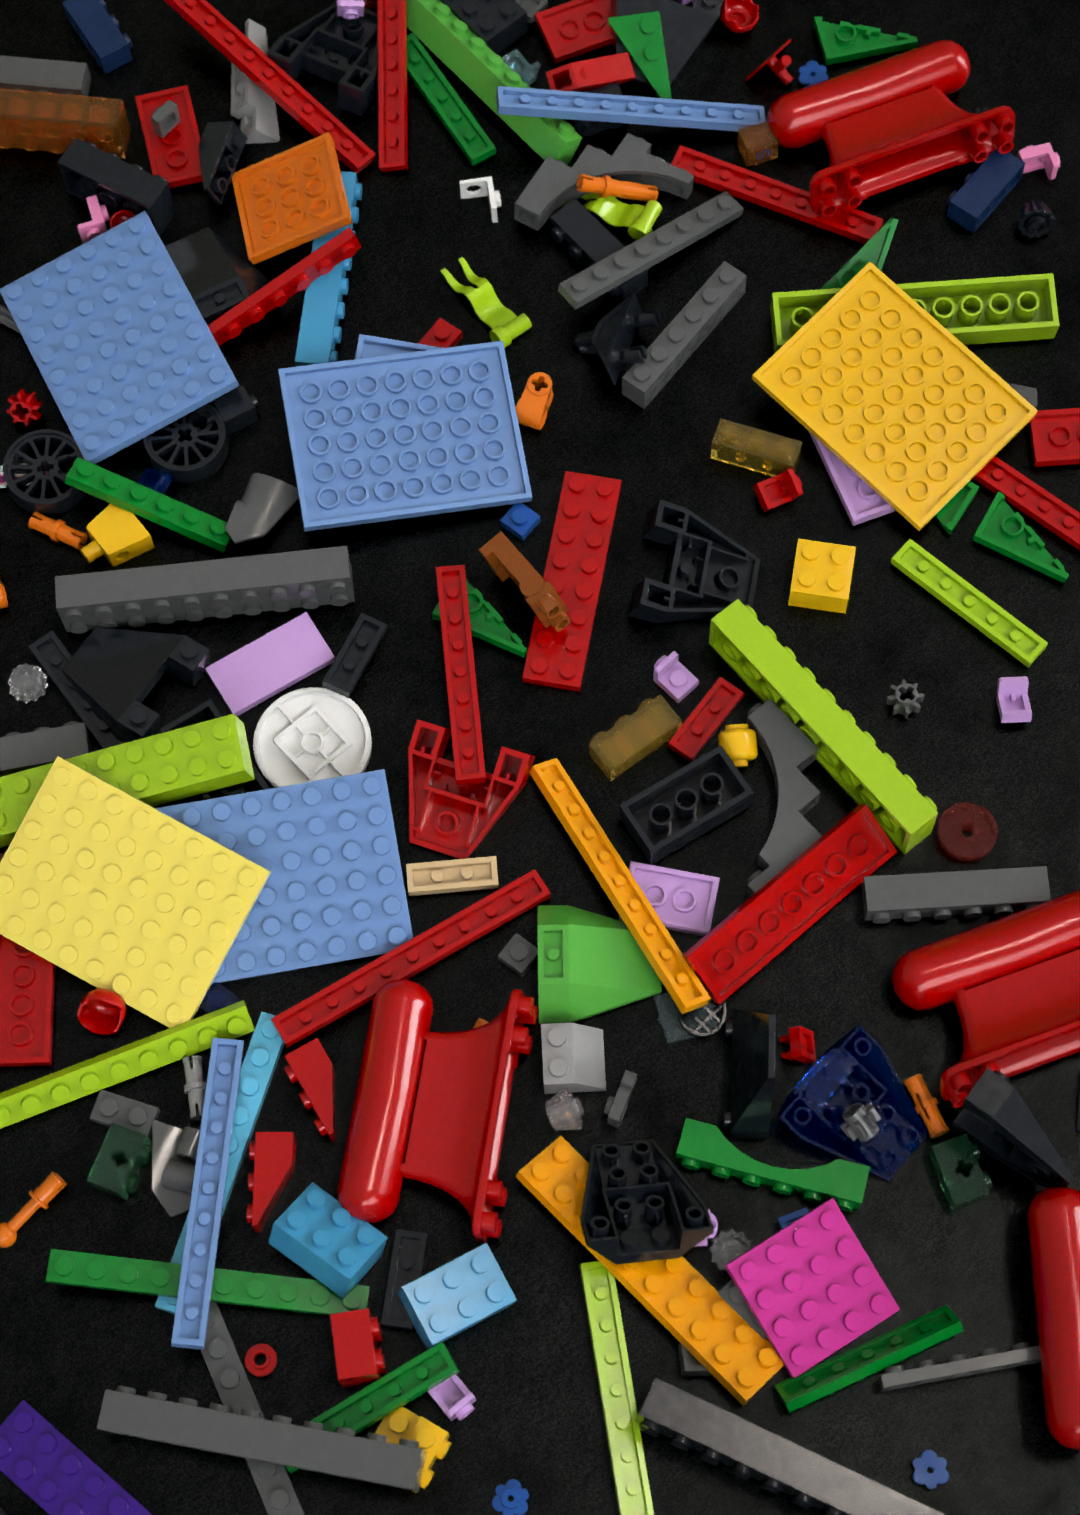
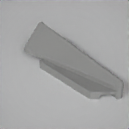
[231,19,280,144]

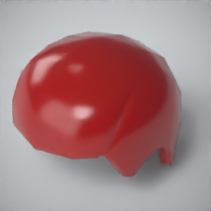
[719,0,759,33]
[77,988,127,1035]

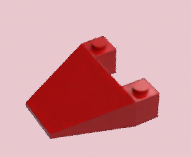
[408,719,535,859]

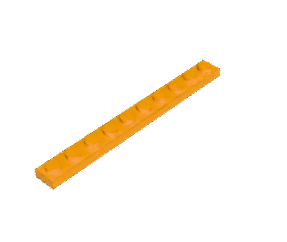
[529,758,711,1014]

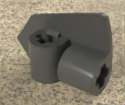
[225,473,299,544]
[152,1120,200,1218]

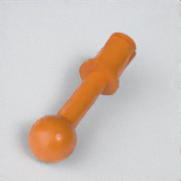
[0,1171,67,1248]

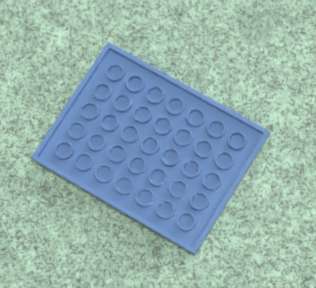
[0,211,240,464]
[278,341,532,532]
[155,769,413,984]

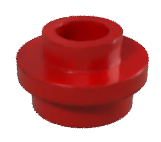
[245,1344,277,1377]

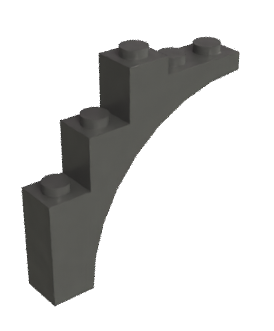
[514,133,694,231]

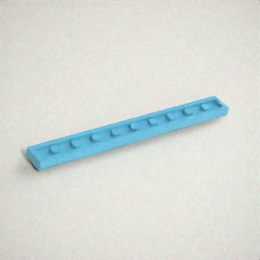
[155,1011,284,1314]

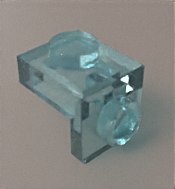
[501,49,541,86]

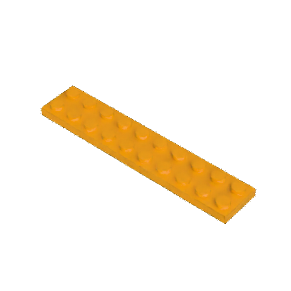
[516,1136,784,1406]

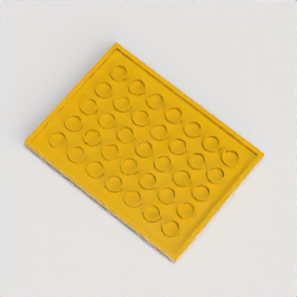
[752,262,1038,531]

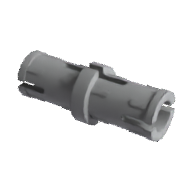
[182,1055,207,1121]

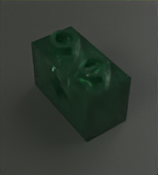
[87,1123,153,1200]
[928,1134,992,1212]

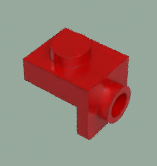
[753,468,803,512]

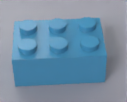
[268,1182,388,1299]
[397,1243,517,1350]

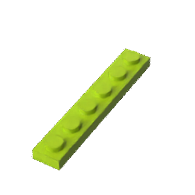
[891,539,1048,668]

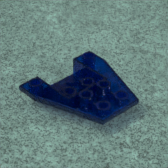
[778,1025,928,1181]

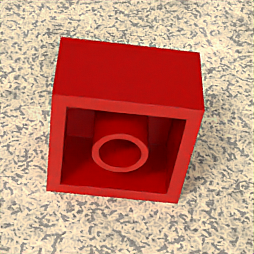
[330,1308,387,1389]

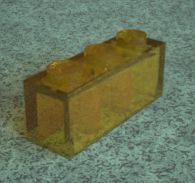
[711,418,803,477]
[589,694,682,781]

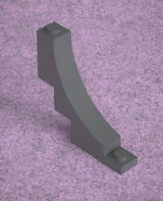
[746,699,822,898]

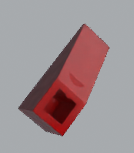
[546,52,636,92]
[284,1038,336,1142]
[247,1132,297,1232]

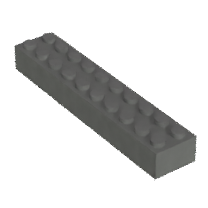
[55,546,355,634]

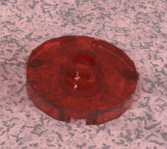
[937,802,998,862]

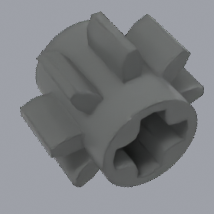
[886,679,924,719]
[840,1102,882,1142]

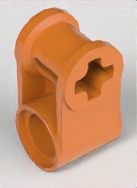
[516,372,554,430]

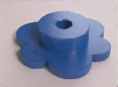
[798,61,828,86]
[912,1450,949,1490]
[492,1479,529,1515]

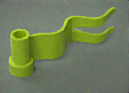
[563,193,663,240]
[440,257,532,348]

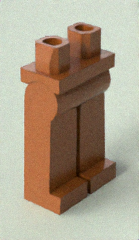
[479,531,571,632]

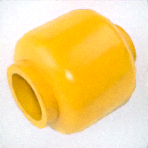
[718,724,758,768]

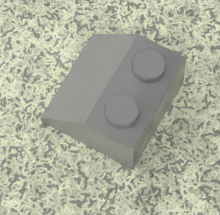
[541,1023,606,1094]

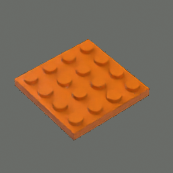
[232,132,353,265]

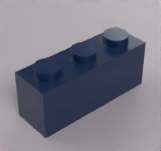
[62,0,133,74]
[947,149,1025,234]

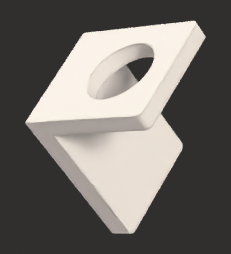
[459,176,501,223]

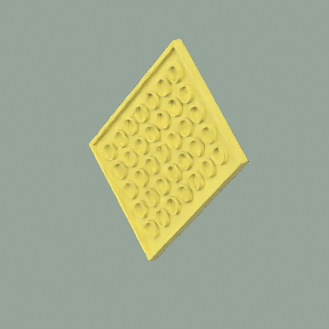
[0,756,271,1028]

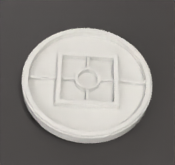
[253,687,372,788]

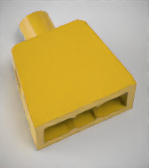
[80,504,154,566]

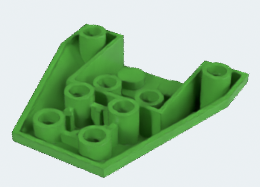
[537,905,662,1024]

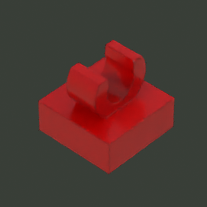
[779,1025,816,1064]

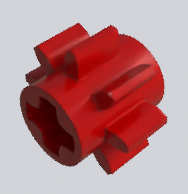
[6,389,43,426]

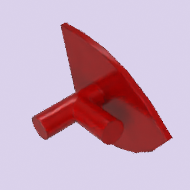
[744,39,794,86]

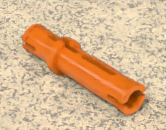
[576,174,658,202]

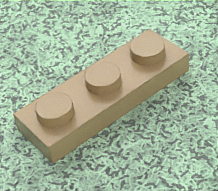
[406,856,499,896]

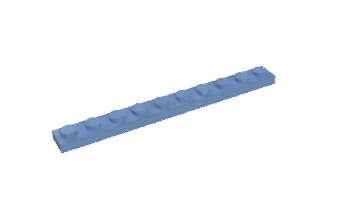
[496,86,767,134]
[171,1037,244,1350]

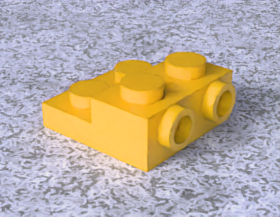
[375,1406,451,1493]

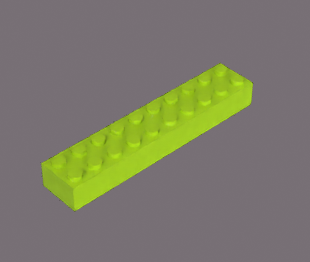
[770,273,1060,354]
[709,599,938,855]
[0,714,255,848]

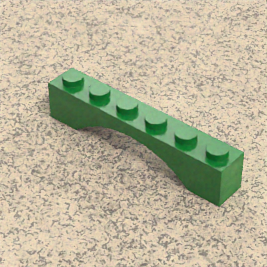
[676,1118,870,1212]

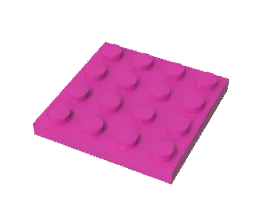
[724,1198,900,1378]

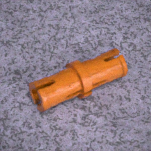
[28,511,88,550]
[903,1074,950,1139]

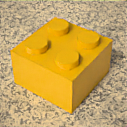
[788,539,856,614]

